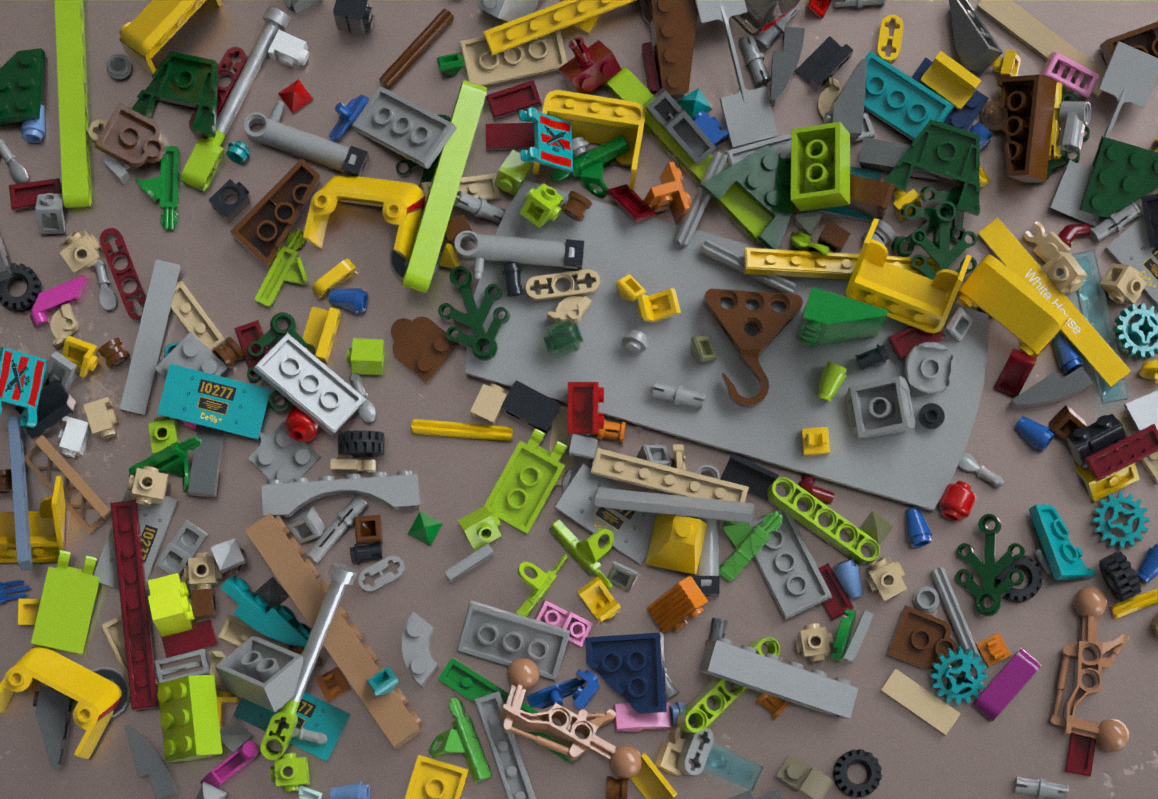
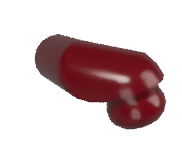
[1057,223,1090,248]
[798,474,834,505]

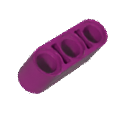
[972,648,1042,721]

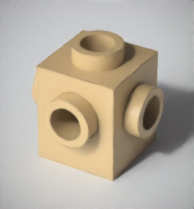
[59,229,101,273]
[1100,263,1147,304]
[128,466,168,506]
[184,553,223,590]
[865,557,907,601]
[795,623,834,662]

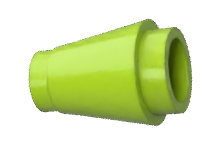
[817,361,847,402]

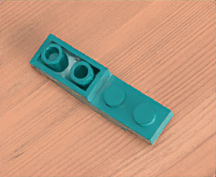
[220,576,312,647]

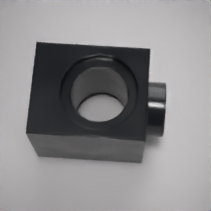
[208,179,251,223]

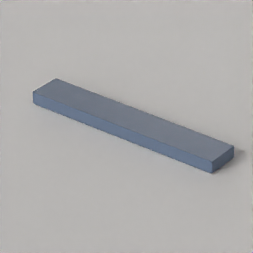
[8,415,32,571]

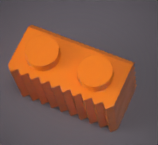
[647,576,708,633]

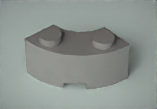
[402,612,439,688]

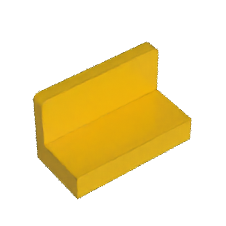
[921,51,981,110]
[302,307,342,363]
[1075,463,1140,502]
[630,752,677,799]

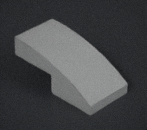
[155,520,209,575]

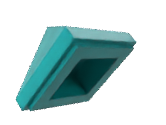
[678,88,712,119]
[367,666,398,696]

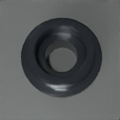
[918,403,945,429]

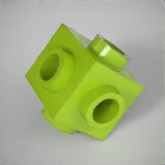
[519,183,564,228]
[270,753,310,792]

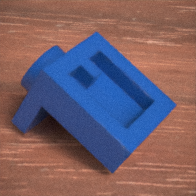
[572,669,600,711]

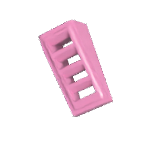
[1040,52,1100,98]

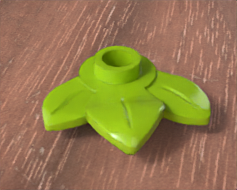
[790,230,833,256]

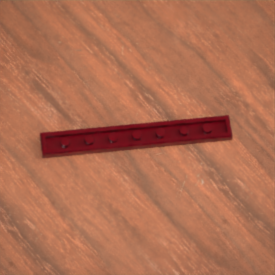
[110,500,159,711]

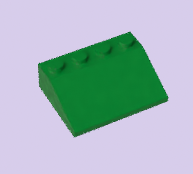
[796,287,889,347]

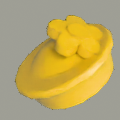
[1138,360,1158,384]

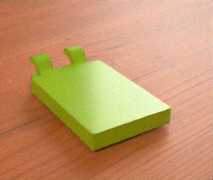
[484,428,568,534]
[31,550,100,654]

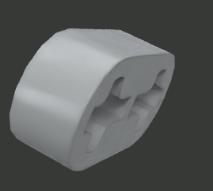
[358,556,405,593]
[678,728,714,775]

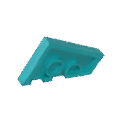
[1029,505,1096,580]

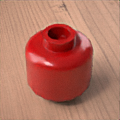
[284,406,320,442]
[938,481,976,521]

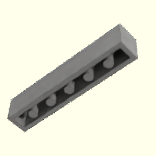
[699,637,858,719]

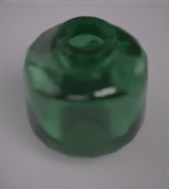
[543,319,584,357]

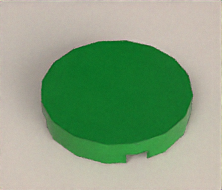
[831,609,856,661]

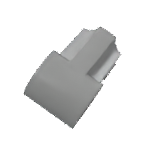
[1058,101,1091,153]

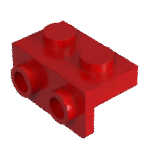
[568,382,604,434]

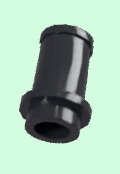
[502,263,524,297]
[855,344,890,371]
[349,542,383,565]

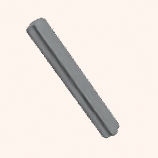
[676,152,727,247]
[701,240,796,294]
[930,567,982,666]

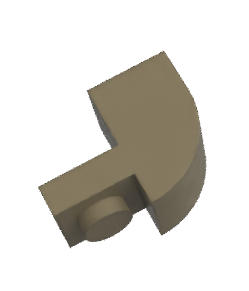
[776,753,834,799]

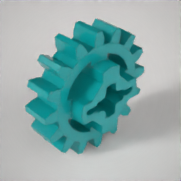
[1112,303,1158,360]
[1092,492,1150,549]
[929,646,988,705]

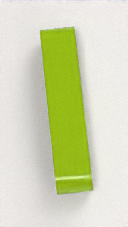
[767,477,880,565]
[677,637,780,733]

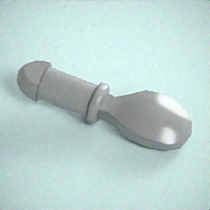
[0,138,29,184]
[93,259,117,311]
[349,373,376,423]
[958,453,1004,487]
[278,720,328,745]

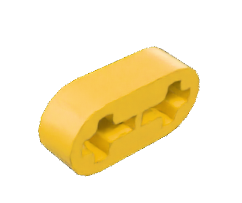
[876,15,903,64]
[311,258,357,298]

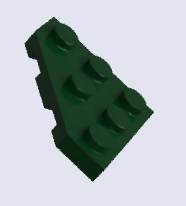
[0,48,45,124]
[1079,136,1158,218]

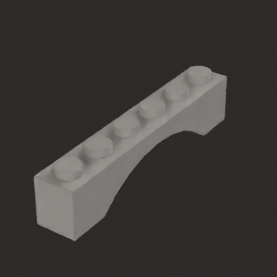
[261,471,420,518]

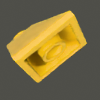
[646,514,707,575]

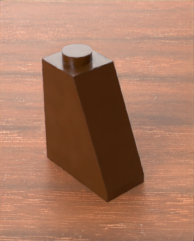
[842,174,896,220]

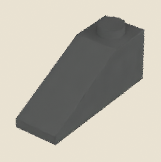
[949,0,1003,73]
[824,59,867,139]
[33,686,74,771]

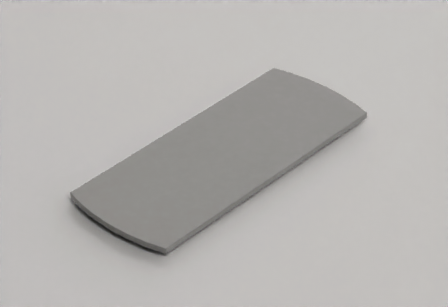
[465,180,989,511]

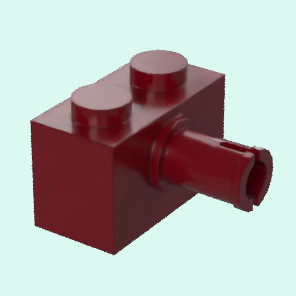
[558,37,622,94]

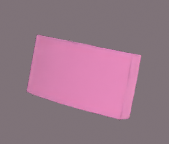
[534,600,593,647]
[613,702,672,732]

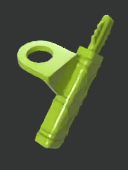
[255,228,309,308]
[549,519,614,590]
[515,554,568,617]

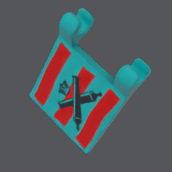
[519,107,573,172]
[0,347,48,428]

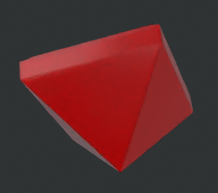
[807,0,831,19]
[278,79,313,114]

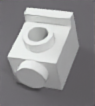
[268,30,310,67]
[58,416,91,458]

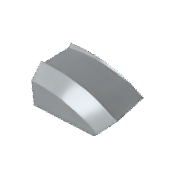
[845,376,915,439]

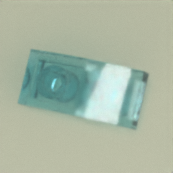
[704,743,763,791]

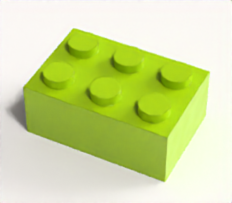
[791,122,850,211]
[157,675,222,762]

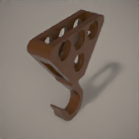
[703,289,803,408]

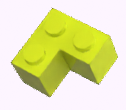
[148,573,195,637]

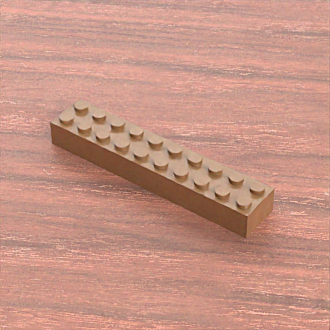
[244,513,423,750]

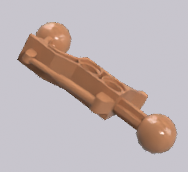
[1050,586,1129,752]
[497,658,642,778]

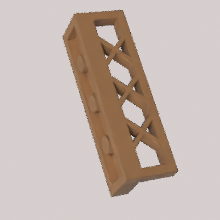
[25,435,112,535]

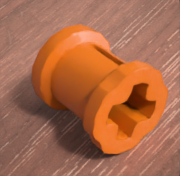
[597,418,626,444]
[755,693,790,720]

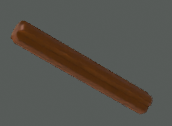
[379,9,454,89]

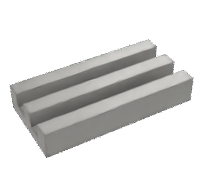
[445,544,494,583]
[842,610,874,664]
[154,648,210,683]

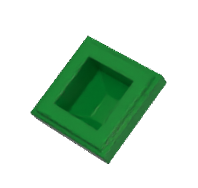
[437,52,465,77]
[408,511,443,546]

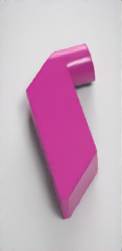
[30,275,88,328]
[200,741,259,788]

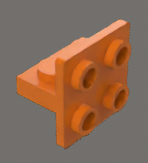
[643,161,691,223]

